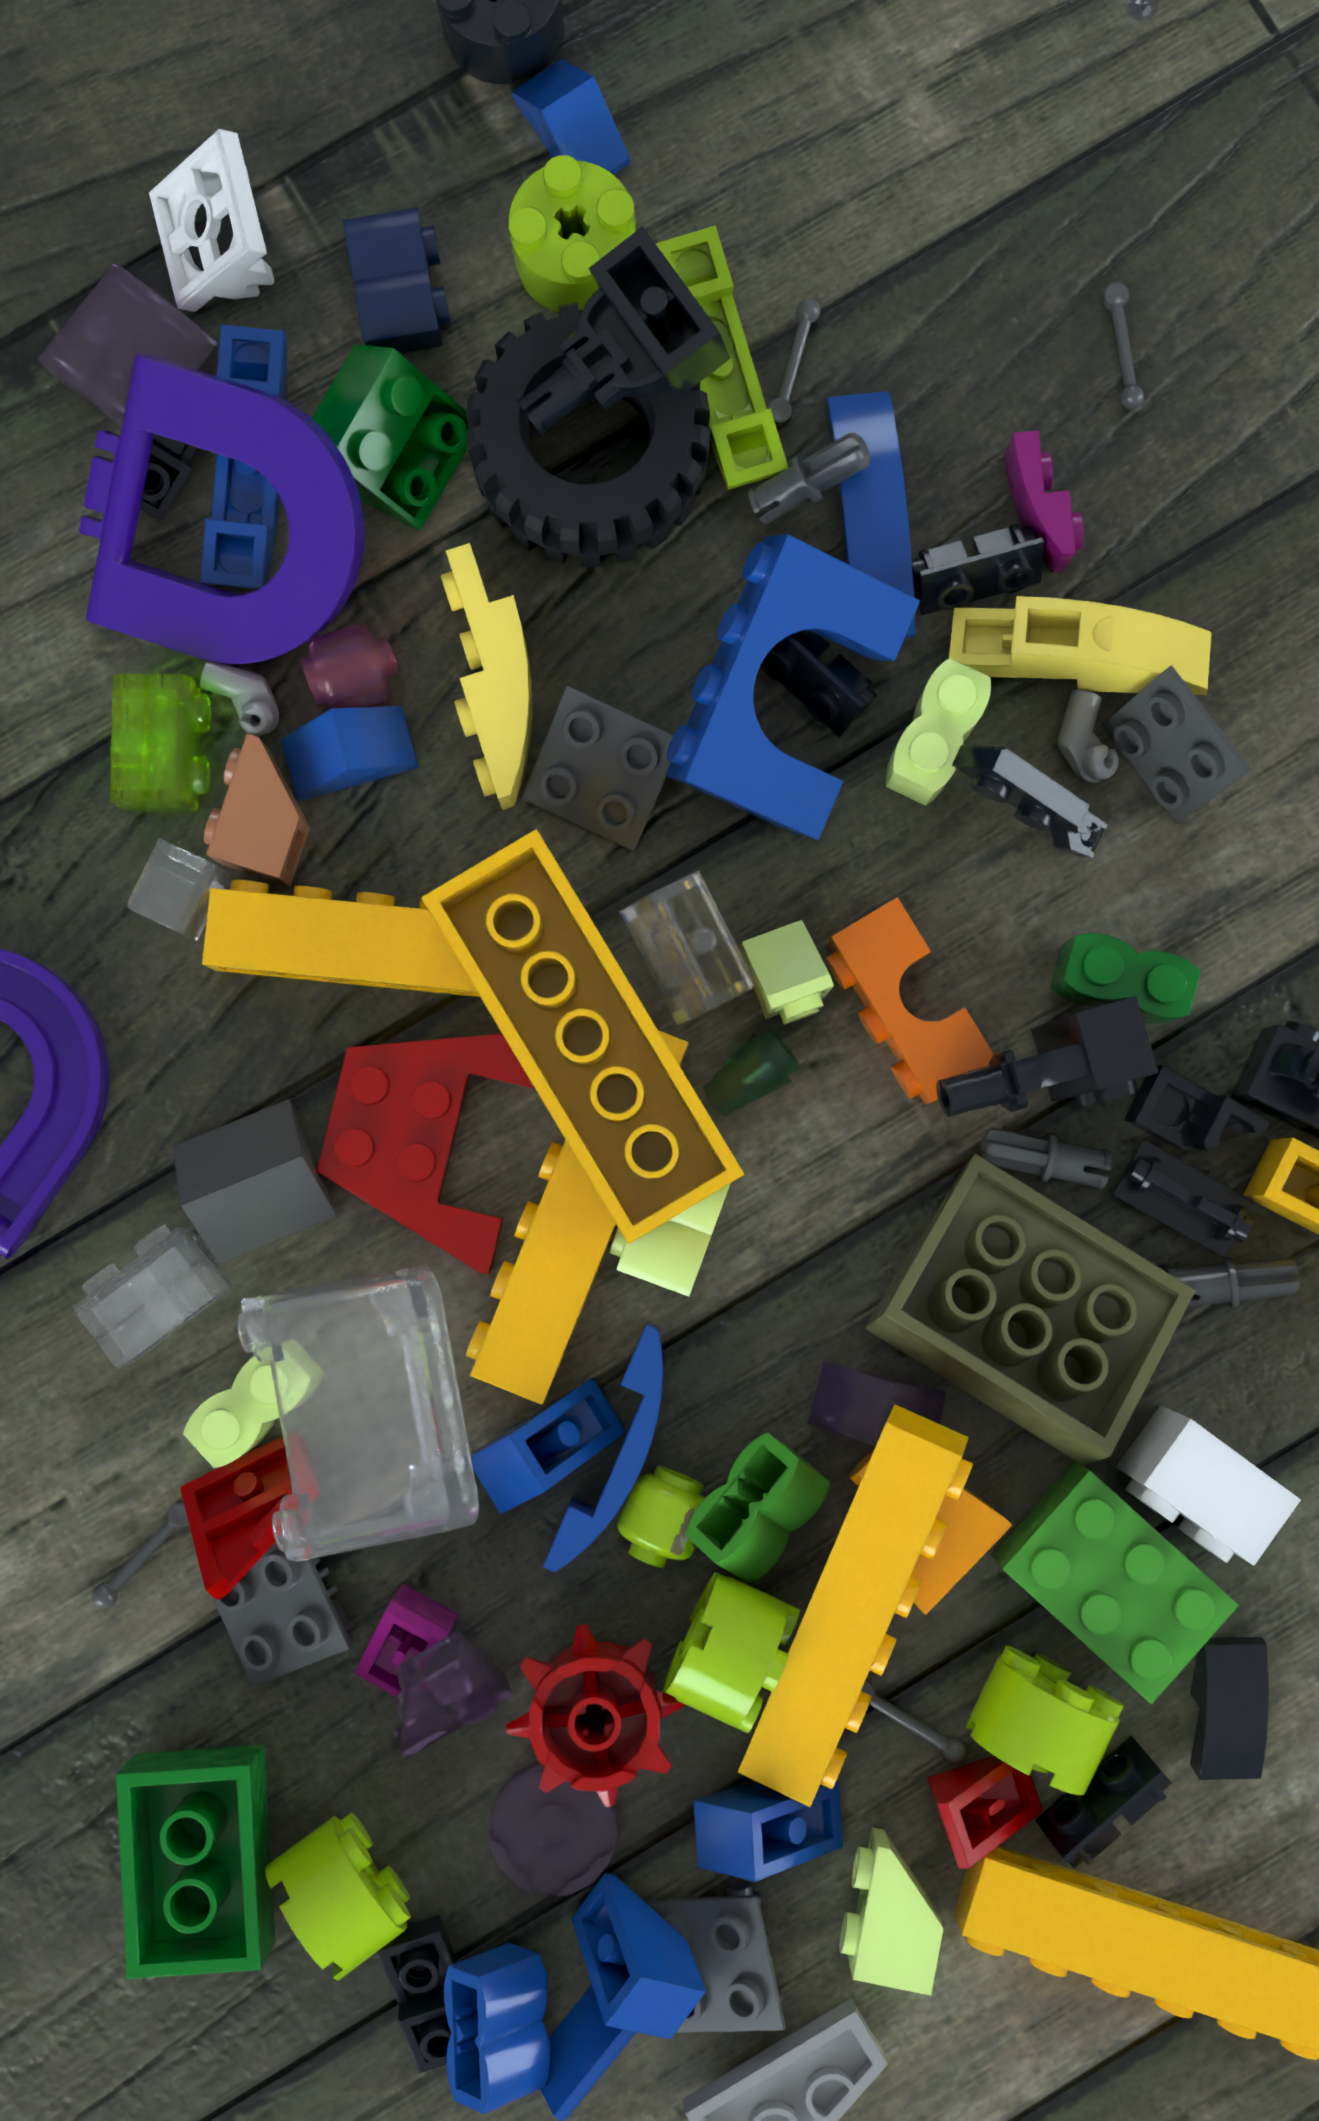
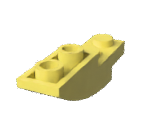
[441,543,533,810]
[949,596,1211,695]

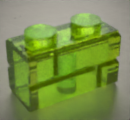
[110,674,211,812]

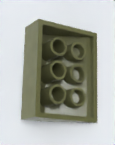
[865,1153,1196,1466]

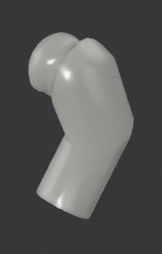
[200,660,279,736]

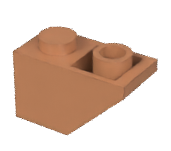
[204,734,310,887]

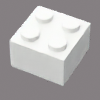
[1116,1405,1301,1566]

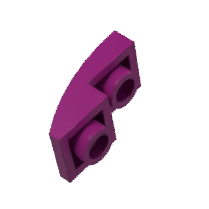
[1004,430,1084,572]

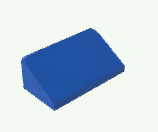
[540,1984,636,2121]

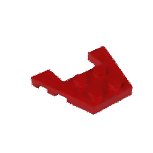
[317,1034,535,1275]

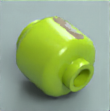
[616,1465,706,1568]

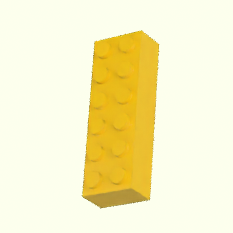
[421,829,745,1245]

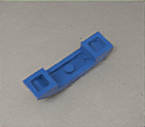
[200,324,287,590]
[826,391,915,638]
[543,1321,663,1573]

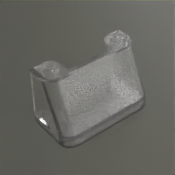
[237,1265,479,1562]

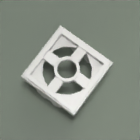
[149,129,275,312]

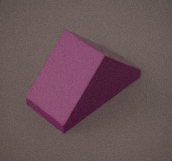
[354,1583,458,1704]

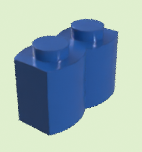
[444,1943,551,2114]

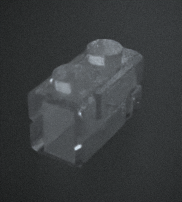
[620,871,757,1025]
[73,1225,233,1369]

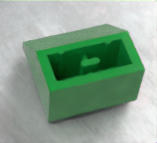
[312,344,469,531]

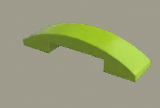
[655,225,789,490]

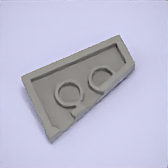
[683,1998,888,2121]

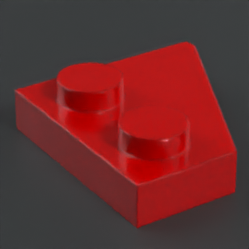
[180,1430,321,1600]

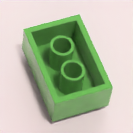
[991,1461,1239,1705]

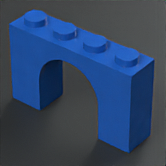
[665,534,920,840]

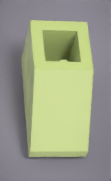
[739,920,834,1025]
[839,1827,944,1996]

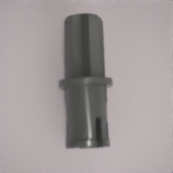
[748,433,871,525]
[980,1127,1112,1190]
[1166,1257,1300,1308]

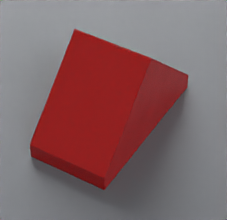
[926,1755,1043,1868]

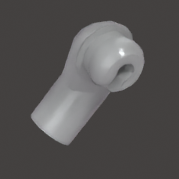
[1057,689,1119,783]

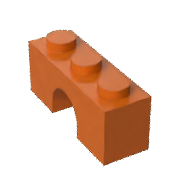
[825,897,994,1105]

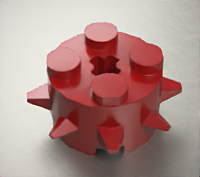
[506,1624,686,1807]

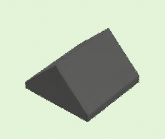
[172,1099,338,1264]

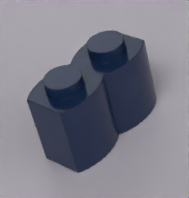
[343,207,451,353]

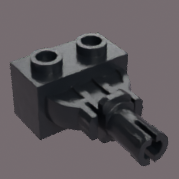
[516,226,730,436]
[936,996,1159,1117]
[1230,1021,1319,1139]

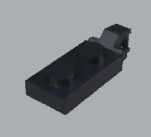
[952,744,1108,858]

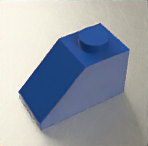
[467,1378,626,1514]
[694,1781,843,1882]
[571,1873,706,2039]

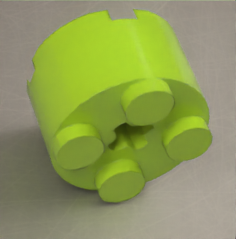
[509,155,636,313]
[663,1572,800,1734]
[965,1646,1124,1795]
[265,1812,411,1981]

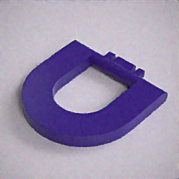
[79,353,364,664]
[0,949,109,1259]

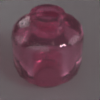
[301,623,400,709]

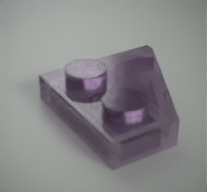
[394,1631,514,1759]

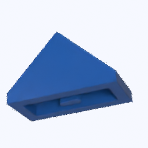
[511,59,630,175]
[281,706,419,801]

